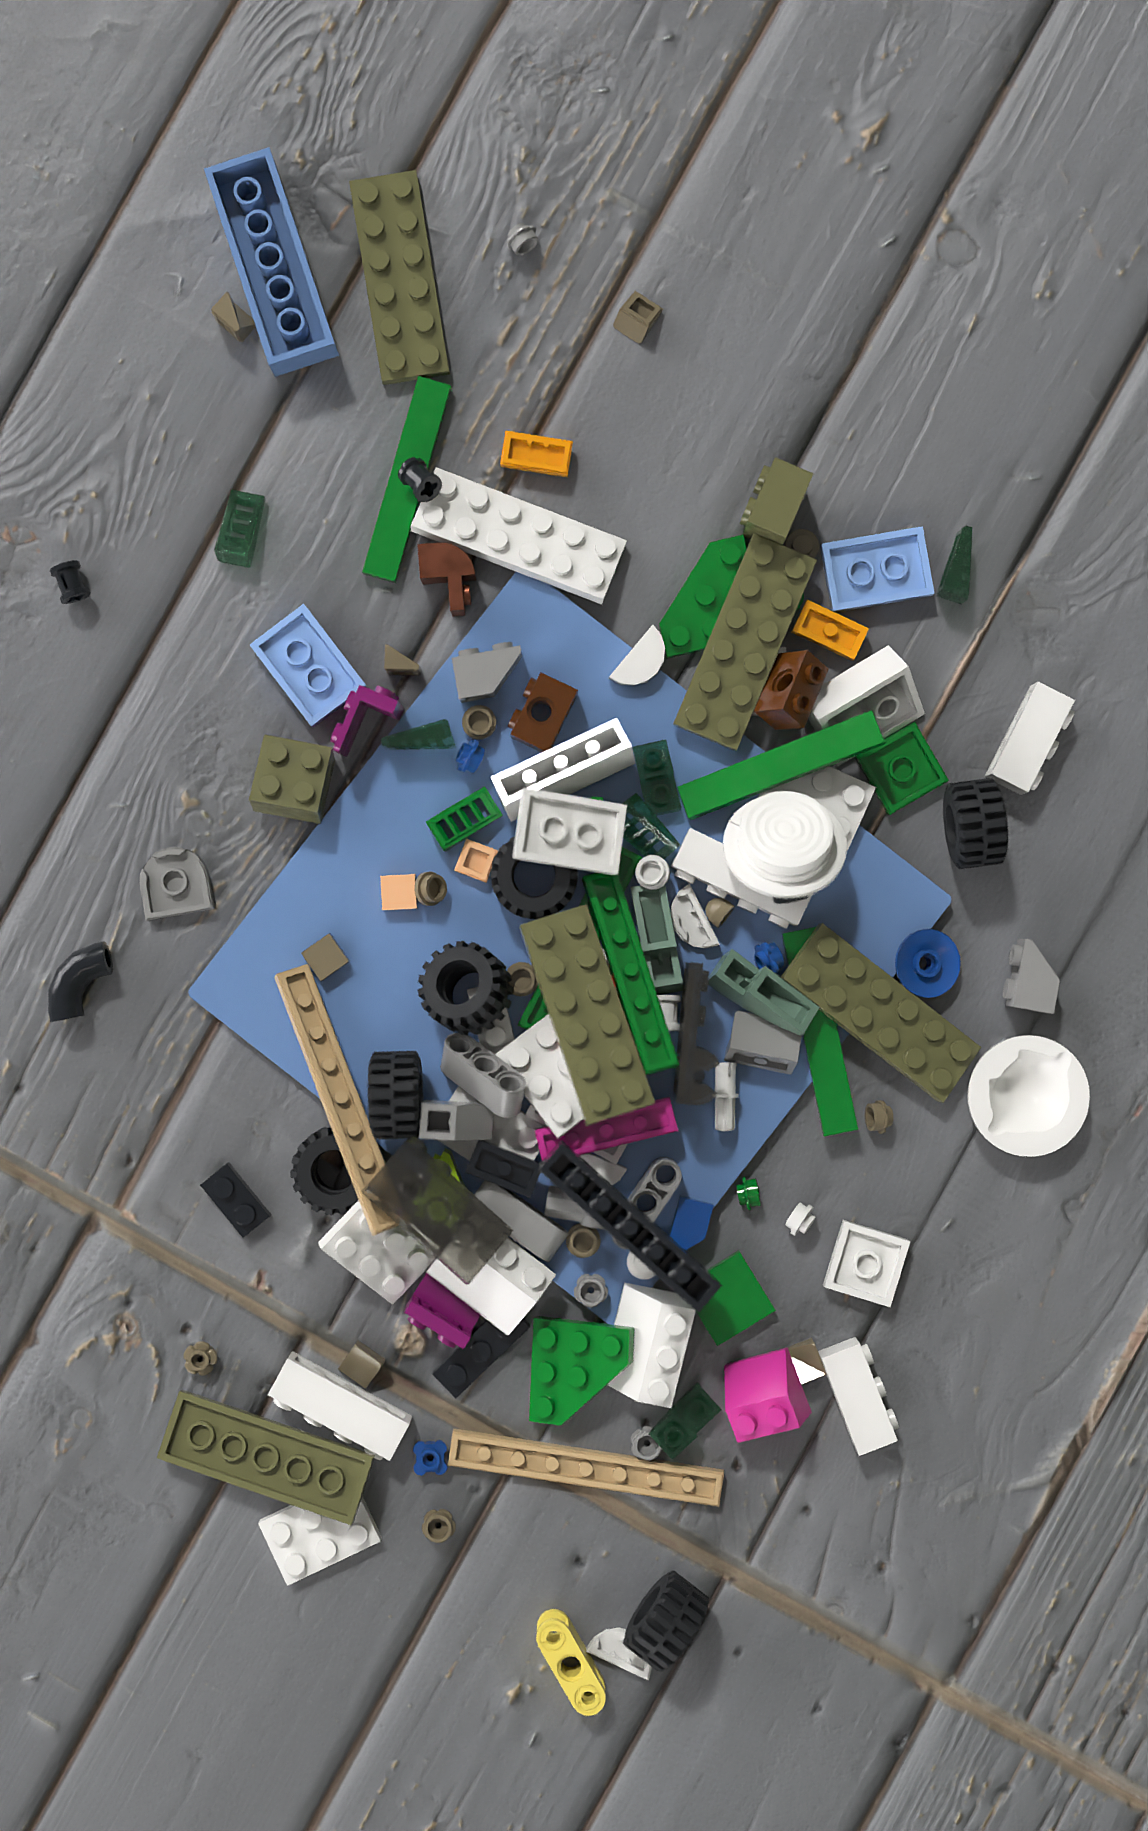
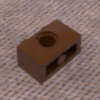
[753,650,829,730]
[508,672,578,753]

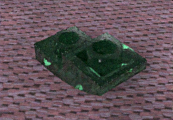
[632,739,681,818]
[649,1382,722,1460]

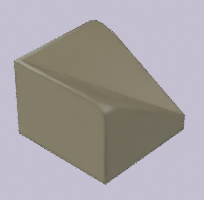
[211,292,256,342]
[786,1338,827,1385]

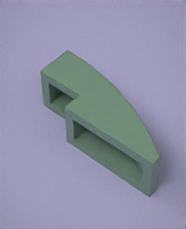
[631,885,683,995]
[705,949,820,1036]

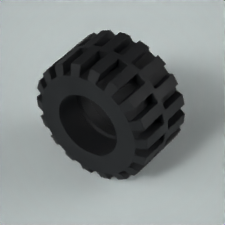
[943,778,1008,869]
[490,836,578,919]
[418,941,514,1036]
[368,1051,423,1140]
[290,1127,359,1216]
[624,1571,709,1672]

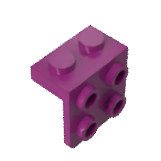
[330,685,405,757]
[404,1249,481,1349]

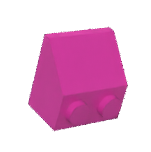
[724,1347,812,1443]

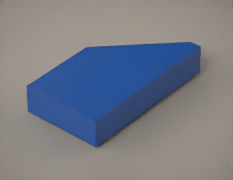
[669,1195,714,1250]

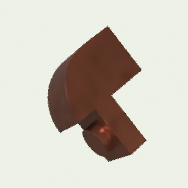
[417,543,477,616]

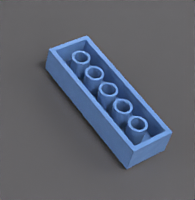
[204,147,339,377]

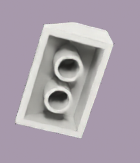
[809,645,925,766]
[426,1211,556,1336]
[608,1282,696,1408]

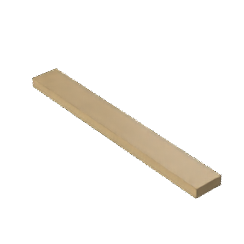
[274,964,407,1236]
[448,1428,724,1507]

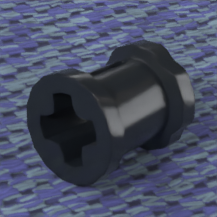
[398,457,442,502]
[50,560,91,604]

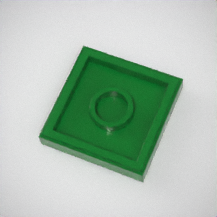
[855,722,949,816]
[696,1250,776,1346]

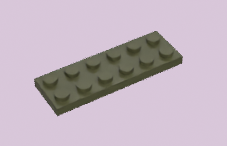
[349,170,450,385]
[673,533,817,751]
[519,904,655,1126]
[781,923,981,1103]
[157,1390,375,1525]

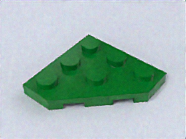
[659,535,747,659]
[529,1316,635,1426]

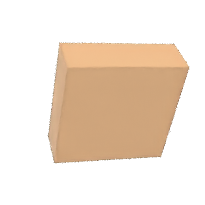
[454,838,499,883]
[380,874,418,910]

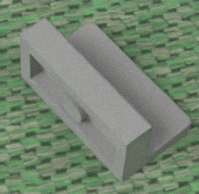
[724,1011,802,1075]

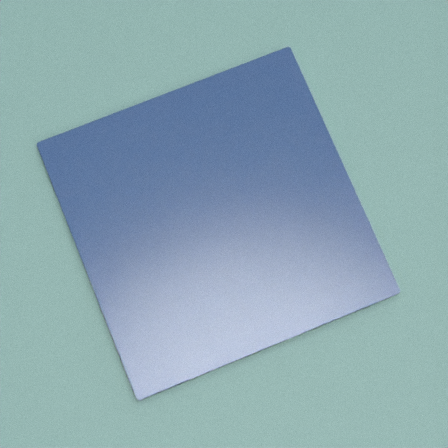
[188,572,951,1325]

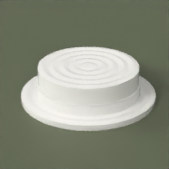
[723,791,847,898]
[968,1035,1090,1157]

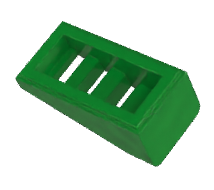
[426,786,503,852]

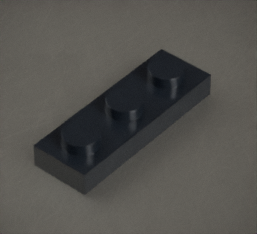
[432,1318,530,1399]

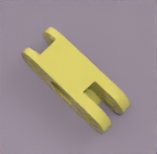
[536,1609,606,1716]

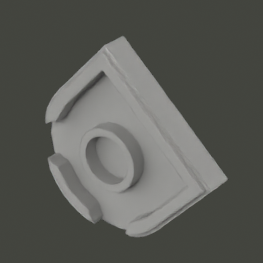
[140,847,215,921]

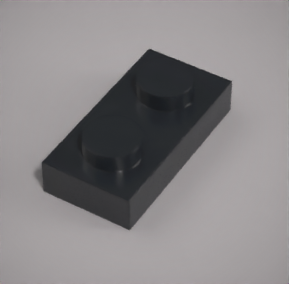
[466,1140,541,1198]
[200,1162,272,1238]

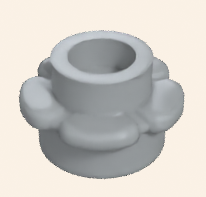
[506,223,539,256]
[574,1274,608,1308]
[630,1426,664,1460]

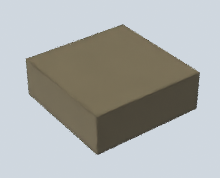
[301,933,350,981]

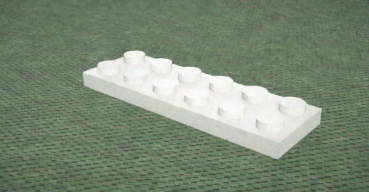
[411,467,627,605]

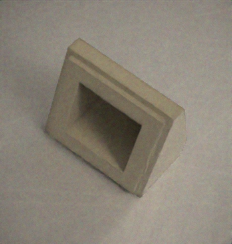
[613,291,663,344]
[384,644,422,676]
[338,1340,386,1389]

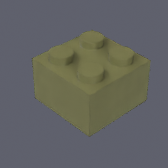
[739,457,813,545]
[249,734,335,824]

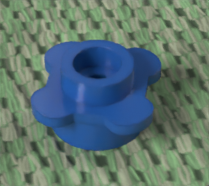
[455,739,485,773]
[754,942,784,974]
[413,1440,448,1476]

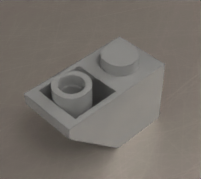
[452,642,522,703]
[1003,939,1060,1014]
[419,1100,494,1141]

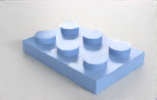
[820,526,935,613]
[250,604,367,728]

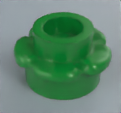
[736,1177,761,1211]

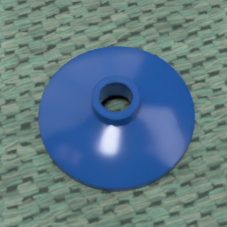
[895,929,961,998]

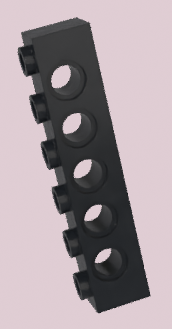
[538,1139,722,1313]

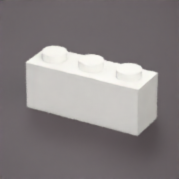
[984,682,1075,795]
[818,1337,899,1456]

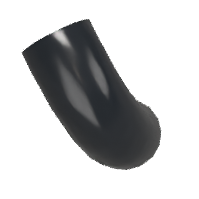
[48,941,113,1022]

